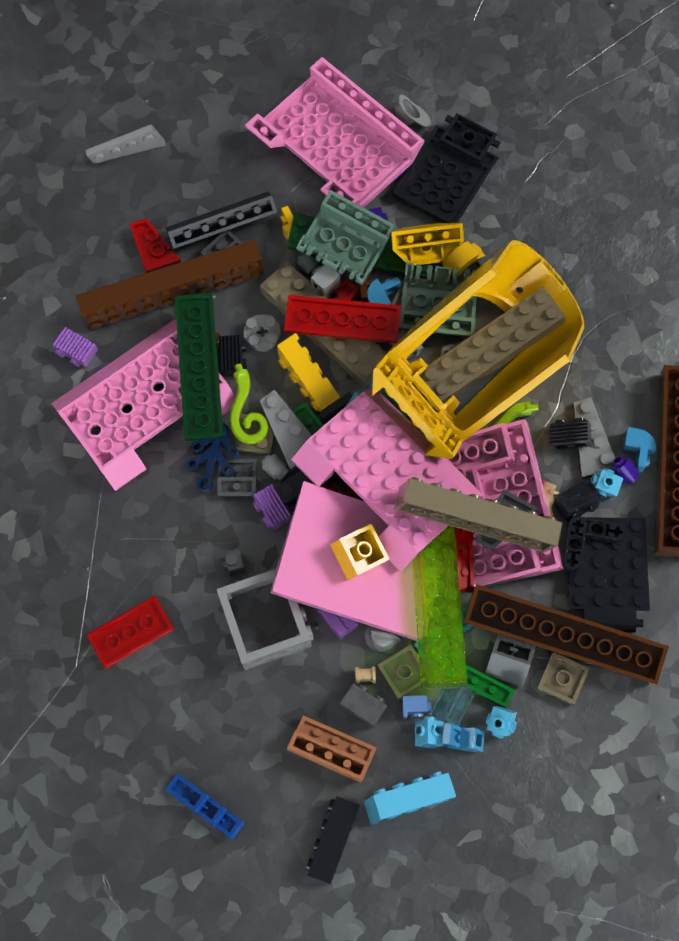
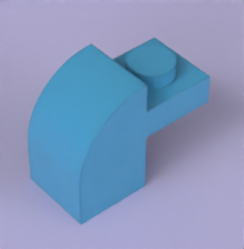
[368,277,401,305]
[622,427,656,472]
[442,723,485,752]

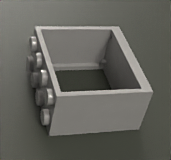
[216,568,314,670]

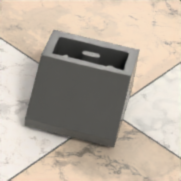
[485,634,536,688]

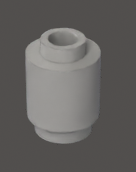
[261,454,290,482]

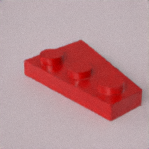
[130,218,181,273]

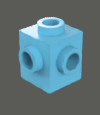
[590,468,623,498]
[486,706,517,738]
[415,717,444,749]

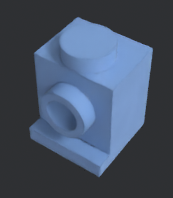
[402,695,431,719]

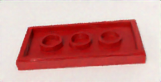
[86,595,175,669]

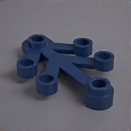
[187,423,240,493]

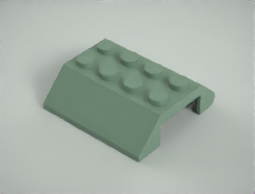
[296,190,396,285]
[399,263,477,337]

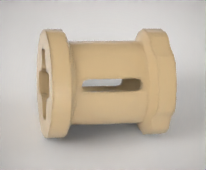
[355,666,376,685]

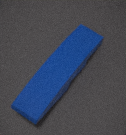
[165,773,245,840]

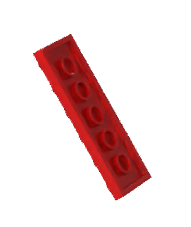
[284,295,401,343]

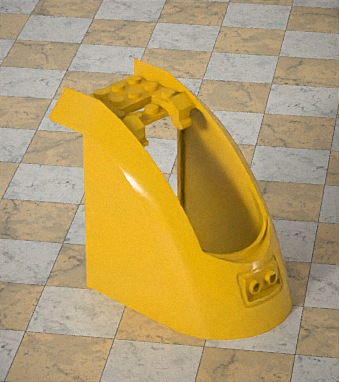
[372,240,584,459]

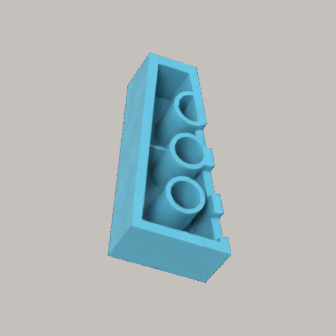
[364,771,456,825]

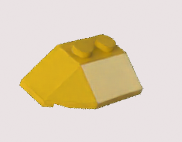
[391,223,464,266]

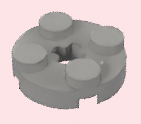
[244,314,281,352]

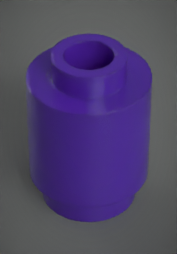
[612,456,639,484]

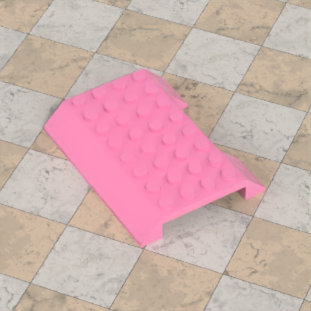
[245,57,424,208]
[291,388,483,572]

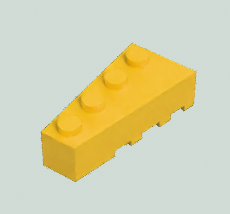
[277,333,340,413]

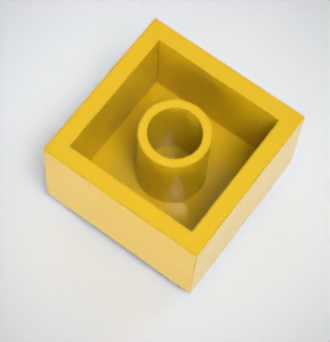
[330,524,390,580]

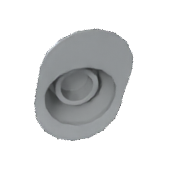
[391,94,431,127]
[365,626,412,655]

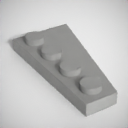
[86,124,166,163]
[260,390,312,471]
[572,397,615,479]

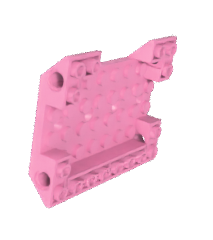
[51,319,235,491]

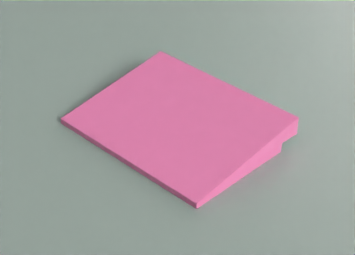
[440,419,564,597]
[270,481,450,642]

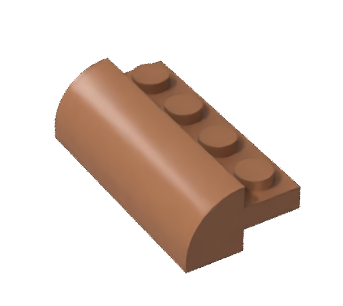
[287,716,377,783]

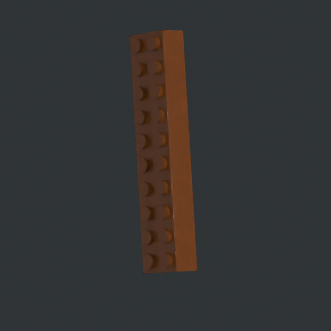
[76,239,264,329]
[655,365,679,557]
[463,584,669,685]

